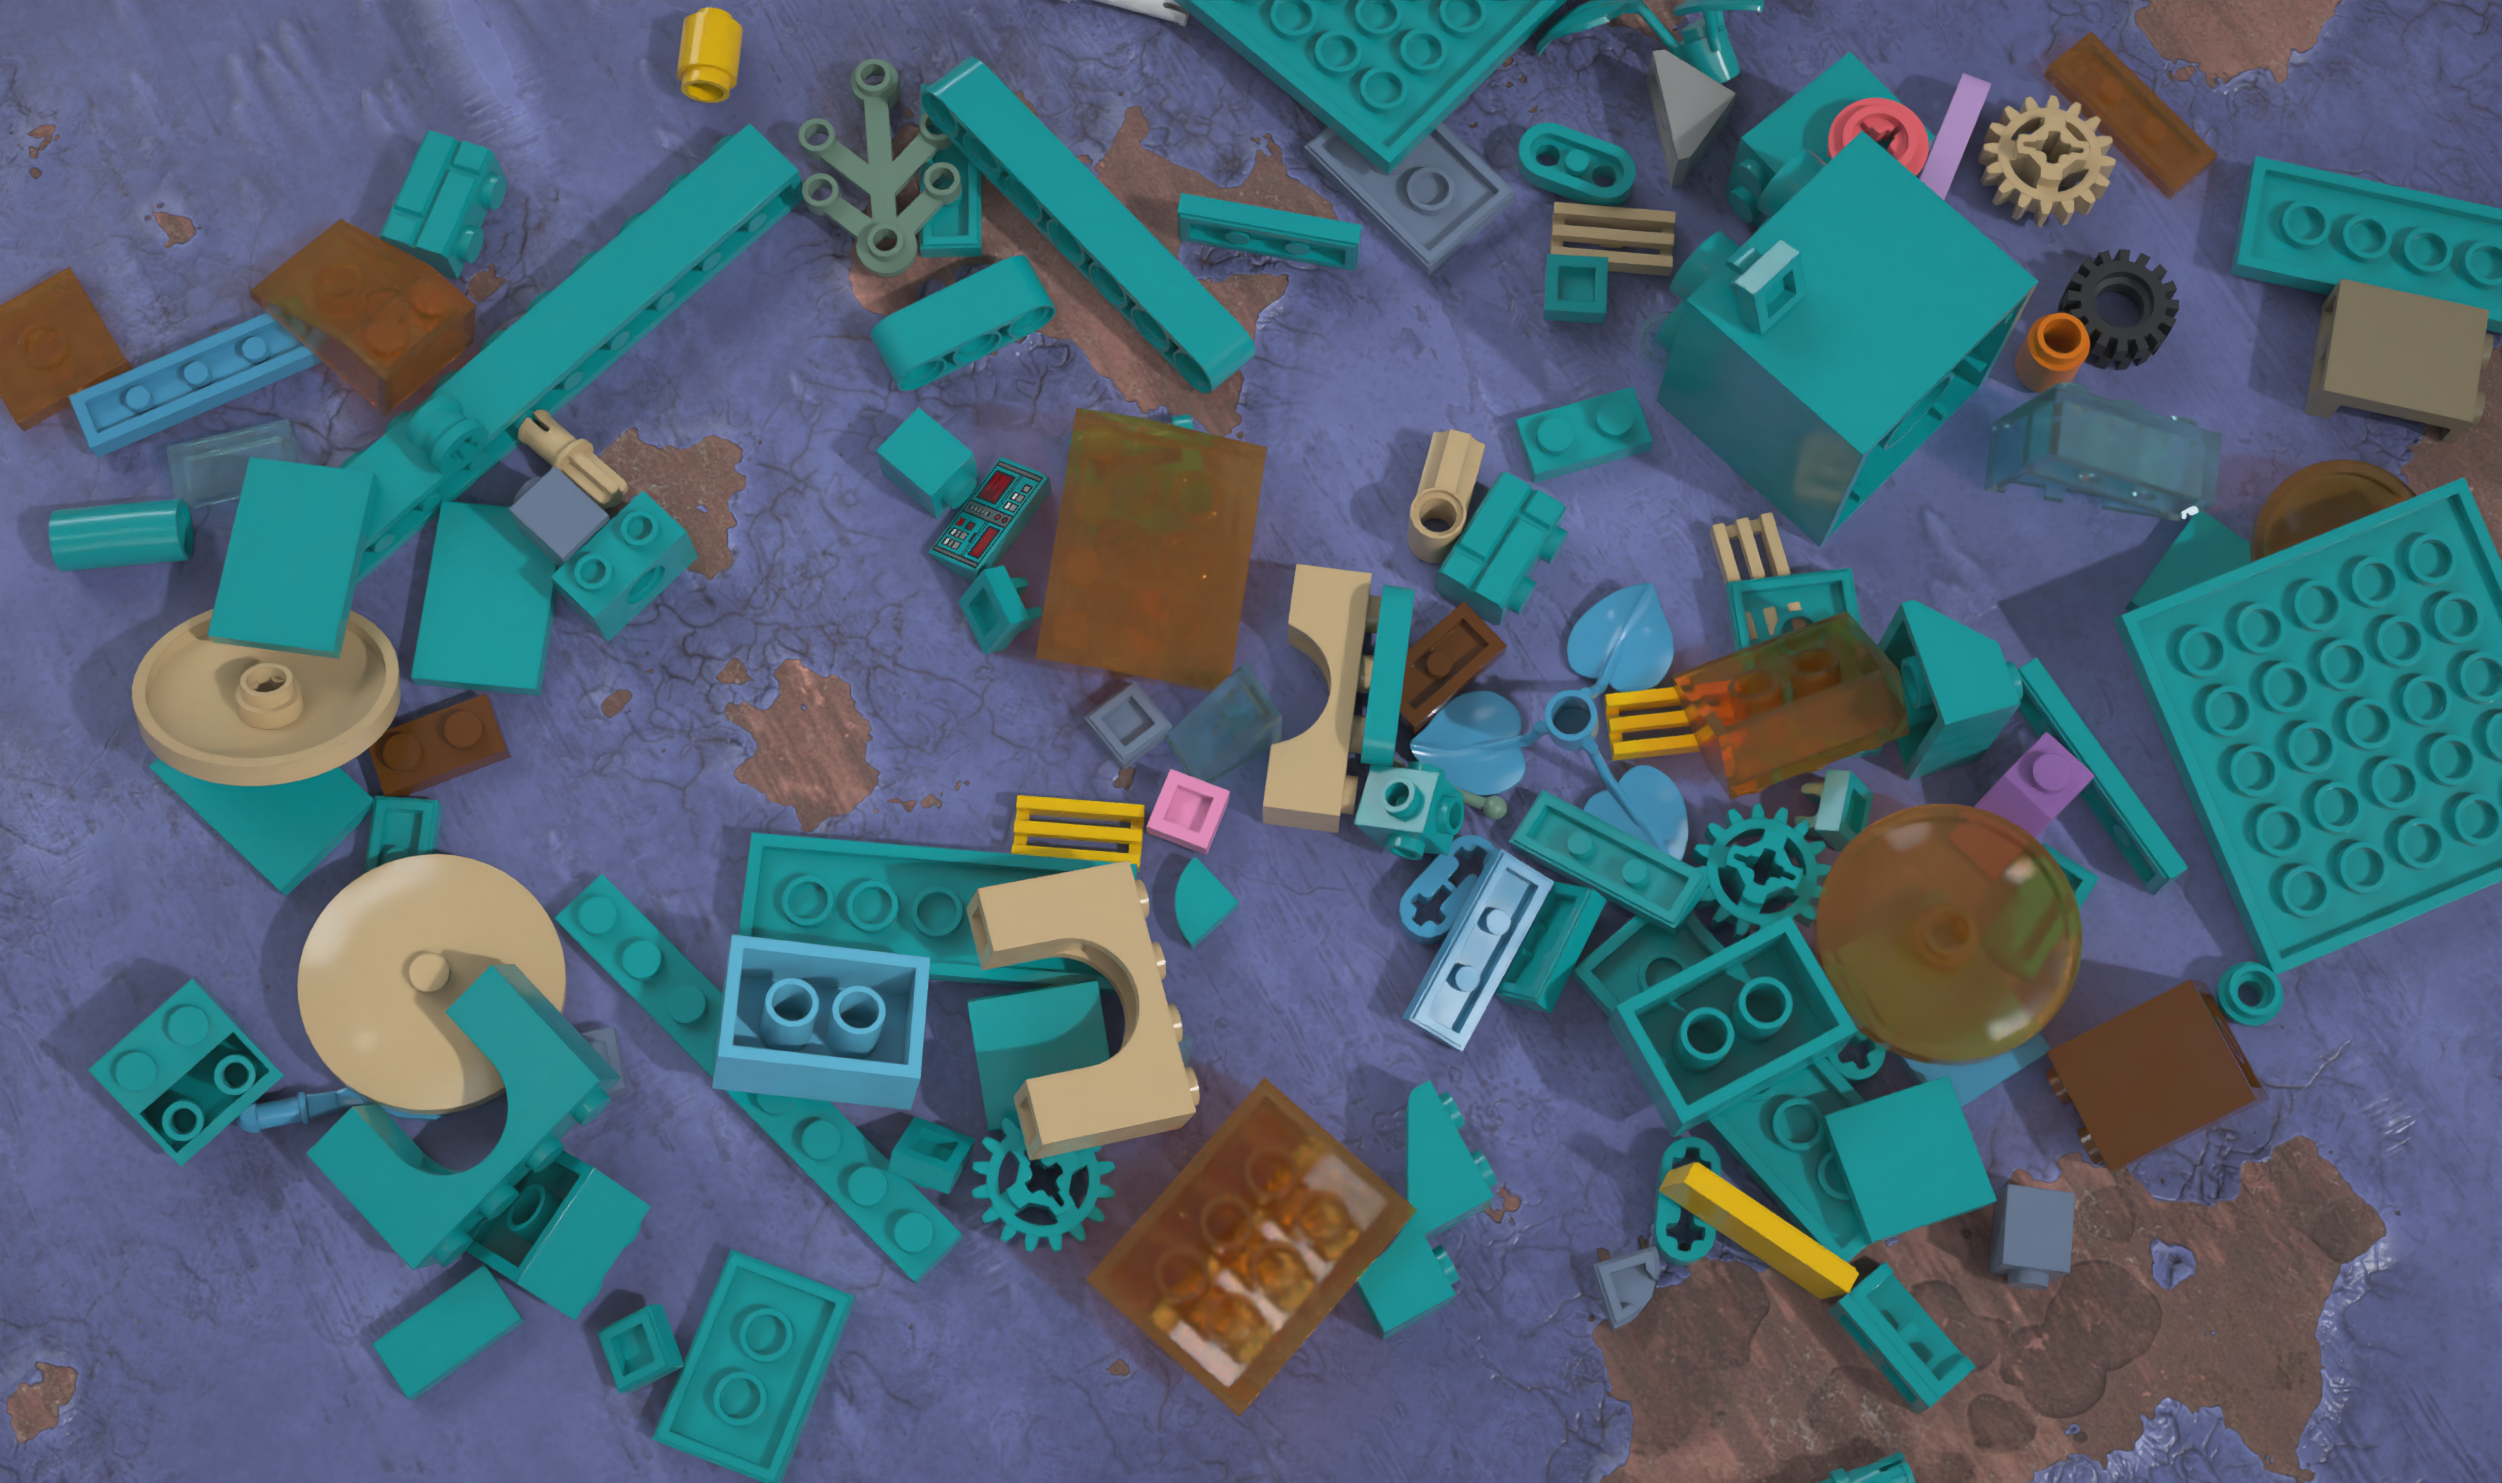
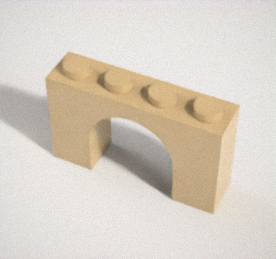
[966,860,1200,1161]

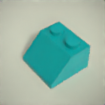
[466,1150,651,1321]

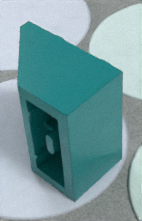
[88,976,284,1167]

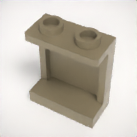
[2305,279,2494,444]

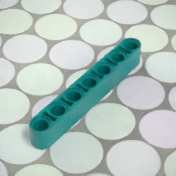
[921,56,1256,395]

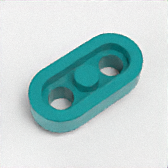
[1517,122,1636,207]

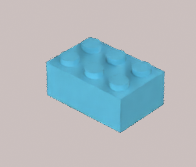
[712,934,930,1110]

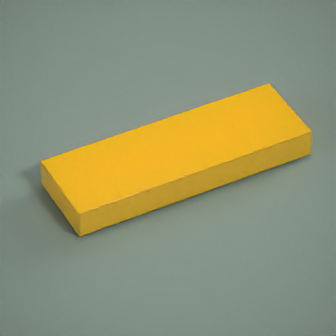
[1658,1162,1859,1299]

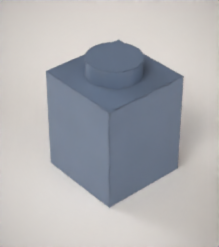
[509,466,610,568]
[1989,1184,2075,1290]

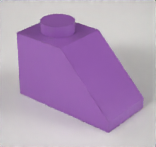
[1945,732,2095,883]

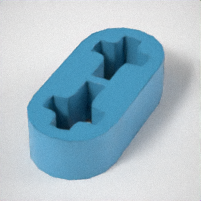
[1398,835,1495,945]

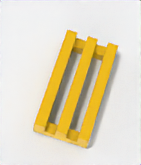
[1603,681,1740,761]
[1011,795,1145,872]

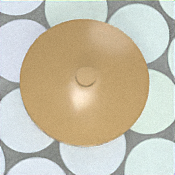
[132,609,401,786]
[298,854,567,1115]

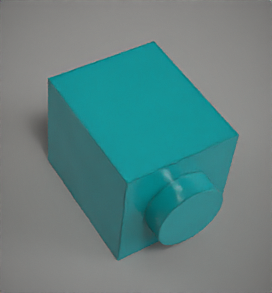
[876,407,978,519]

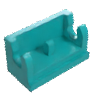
[1827,1262,1976,1414]

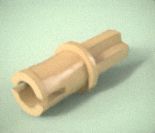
[518,409,628,509]

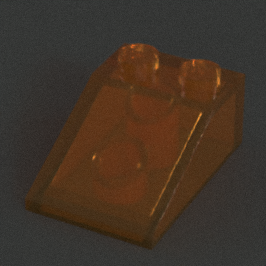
[250,219,476,416]

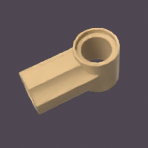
[1407,429,1485,563]

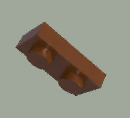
[1399,601,1507,735]
[368,693,511,798]

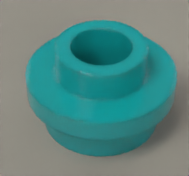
[2216,962,2284,1027]

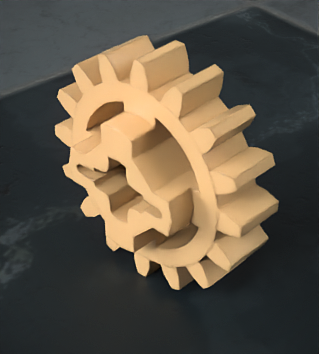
[1978,95,2116,227]

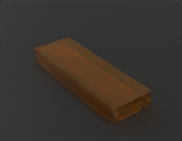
[2044,31,2218,200]

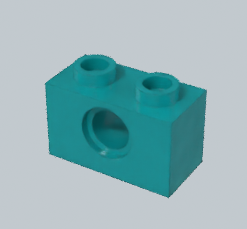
[550,491,698,642]

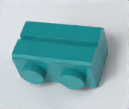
[379,130,507,280]
[1435,471,1569,626]

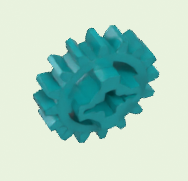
[1691,803,1833,942]
[971,1118,1115,1254]

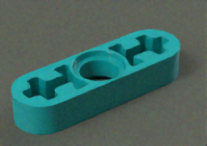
[1360,584,1415,767]

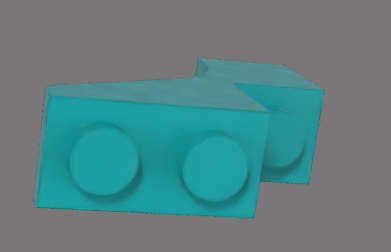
[1351,1080,1497,1340]

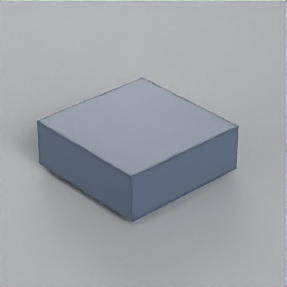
[1084,679,1173,771]

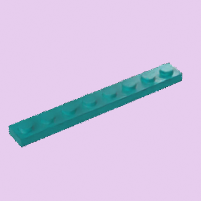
[554,874,964,1285]

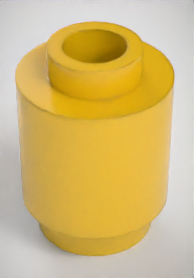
[677,7,743,103]

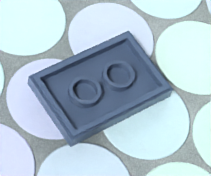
[1304,122,1516,277]

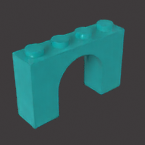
[306,964,621,1270]

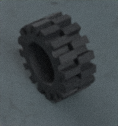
[2057,249,2179,371]

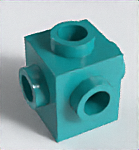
[1354,762,1464,860]

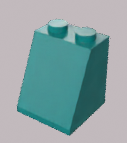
[1724,51,1935,228]

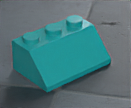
[1868,600,2023,780]

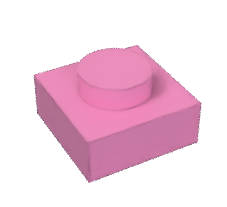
[1146,769,1230,856]

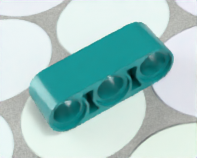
[870,255,1057,391]

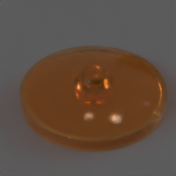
[1813,804,2082,1066]

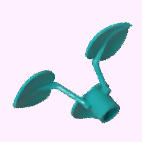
[1536,0,1764,84]

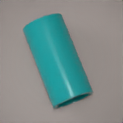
[49,498,195,572]

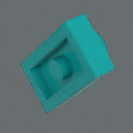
[1514,386,1653,484]

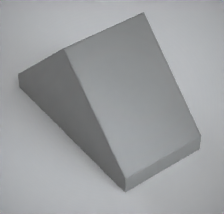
[1646,49,1736,187]

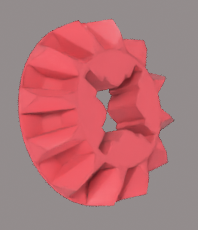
[1826,98,1929,176]

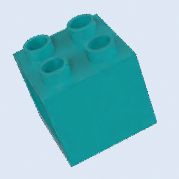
[1655,130,2039,547]

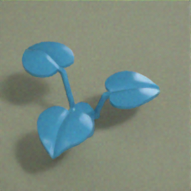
[1410,582,1688,861]

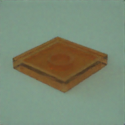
[0,267,133,432]

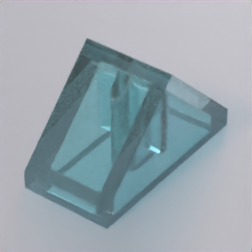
[1165,663,1282,784]

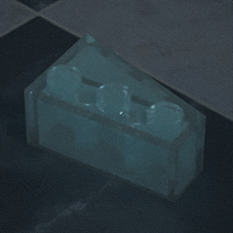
[1985,382,2222,521]

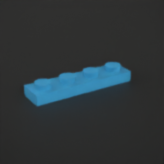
[69,298,329,457]

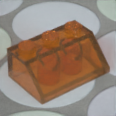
[1671,611,1910,800]

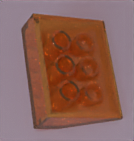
[1036,408,1267,695]
[1086,1077,1417,1417]

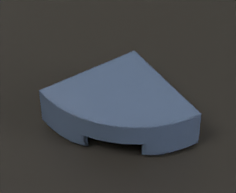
[1591,1246,1660,1331]

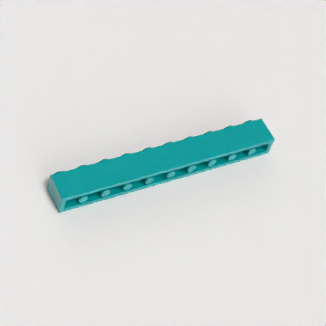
[339,123,804,585]

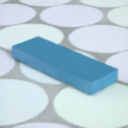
[1402,849,1554,1052]

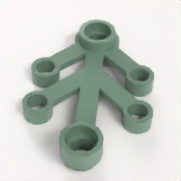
[798,58,962,278]

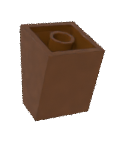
[2045,979,2270,1172]

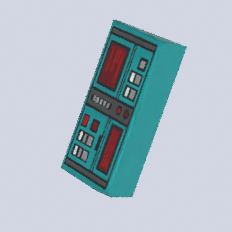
[928,457,1052,583]

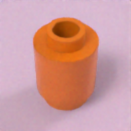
[2015,313,2090,394]

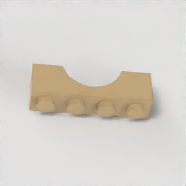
[1263,564,1382,833]

